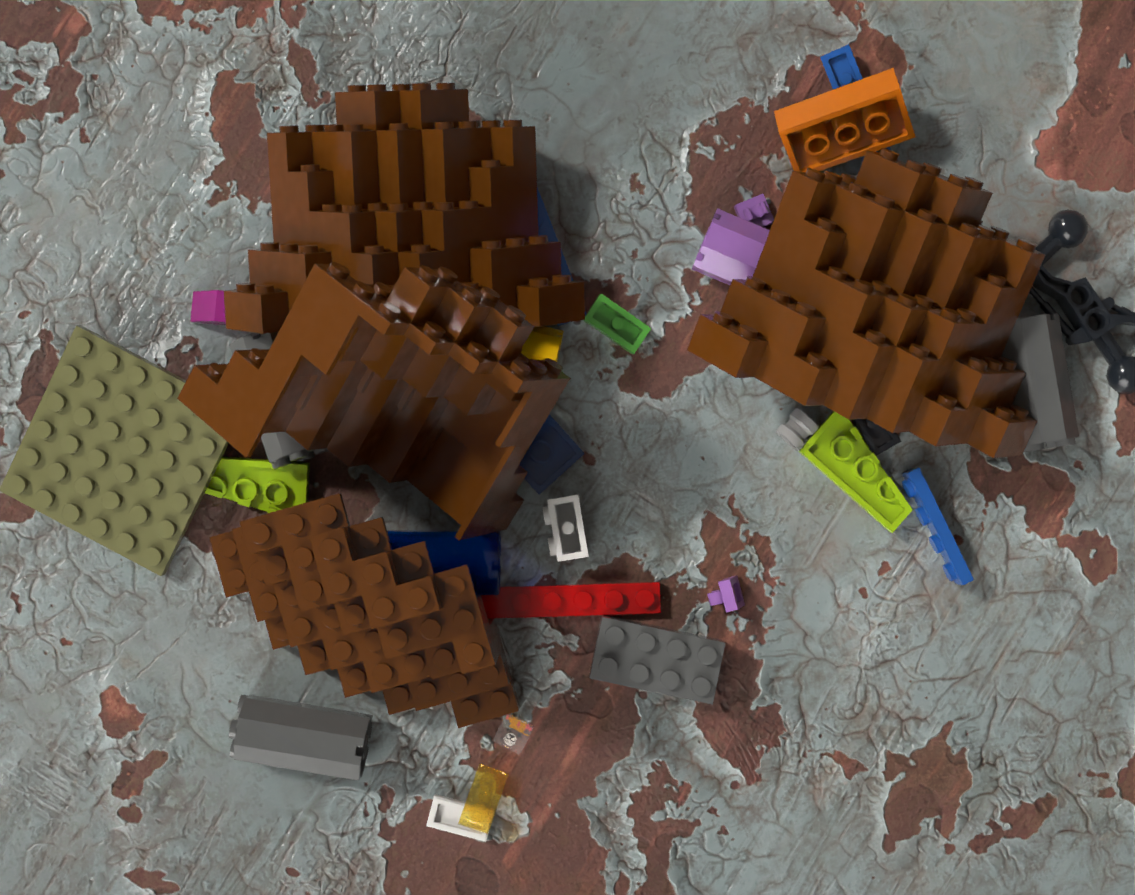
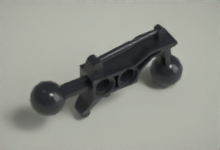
[1029,209,1135,394]

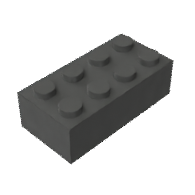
[589,615,725,705]

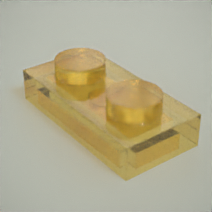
[458,764,509,835]

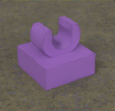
[734,194,774,228]
[707,576,745,612]

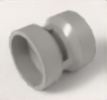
[775,408,819,451]

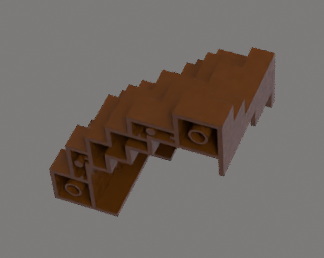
[224,83,585,334]
[687,148,1046,458]
[177,262,571,541]
[209,493,520,728]

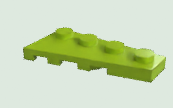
[798,411,913,533]
[205,457,310,514]

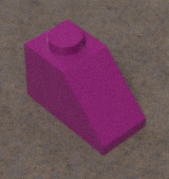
[190,290,226,325]

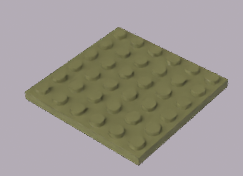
[0,325,229,576]

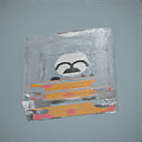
[493,714,534,755]

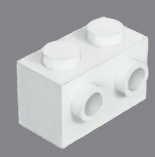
[542,495,589,562]

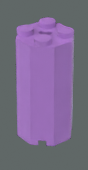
[692,208,770,285]

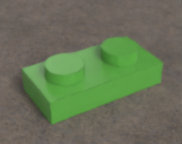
[583,294,651,355]

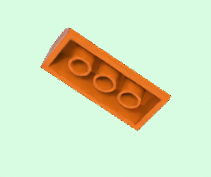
[774,68,916,172]

